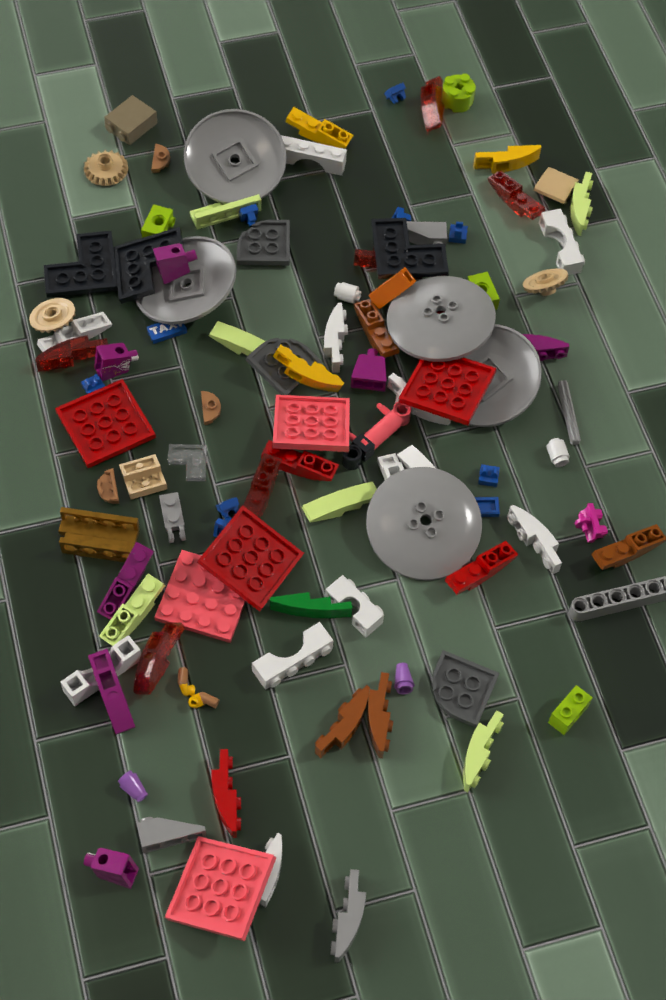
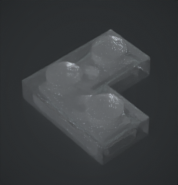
[168,444,207,481]

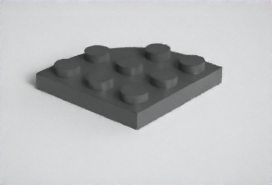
[237,220,290,266]
[245,338,322,395]
[432,650,499,728]

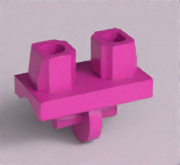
[574,503,608,543]

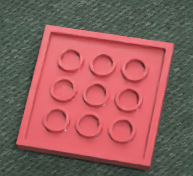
[273,395,350,452]
[154,550,246,643]
[165,836,276,942]

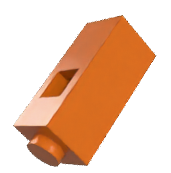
[368,267,416,309]

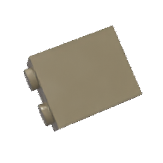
[104,95,158,145]

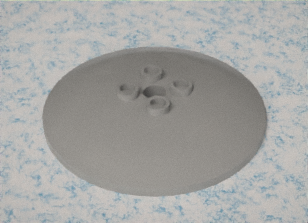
[184,109,286,204]
[135,236,236,325]
[387,276,496,362]
[464,324,542,427]
[366,467,482,581]

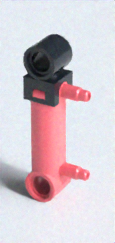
[342,401,412,470]

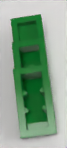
[270,592,352,619]

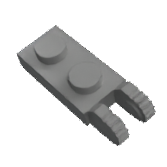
[159,492,186,543]

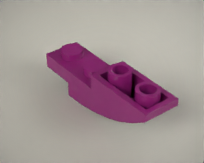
[522,334,569,361]
[97,542,155,620]
[88,648,136,735]

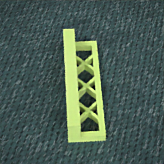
[190,194,261,229]

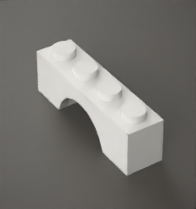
[281,135,347,176]
[539,209,585,275]
[252,622,333,690]
[60,635,142,706]

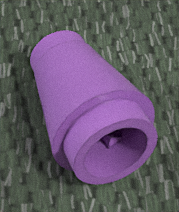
[394,663,414,695]
[118,770,148,803]

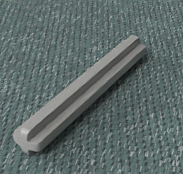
[557,380,581,445]

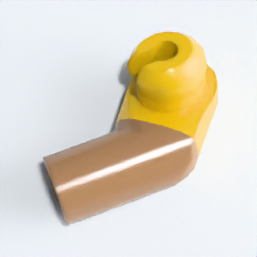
[177,667,195,697]
[188,692,220,708]

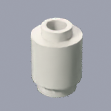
[334,282,361,304]
[546,438,570,467]

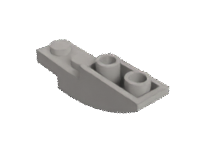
[331,869,366,963]

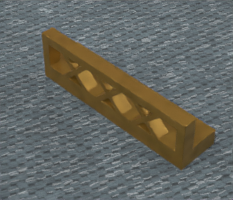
[58,507,140,543]
[59,533,135,562]

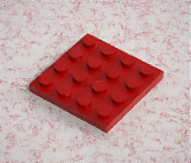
[399,357,496,426]
[55,379,156,468]
[197,505,304,612]

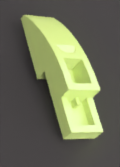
[570,172,594,236]
[99,573,165,646]
[463,710,504,793]

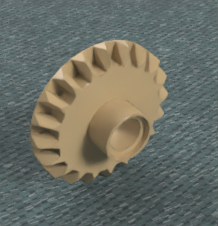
[84,150,128,186]
[523,268,569,296]
[29,298,76,333]

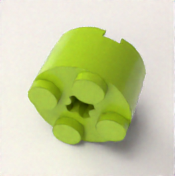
[441,73,476,113]

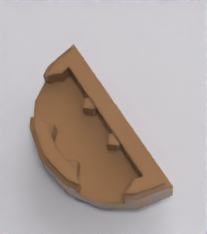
[151,144,170,173]
[201,391,221,425]
[97,468,119,504]

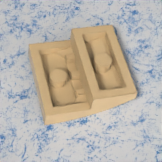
[533,167,579,204]
[119,454,167,500]

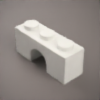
[325,575,384,637]

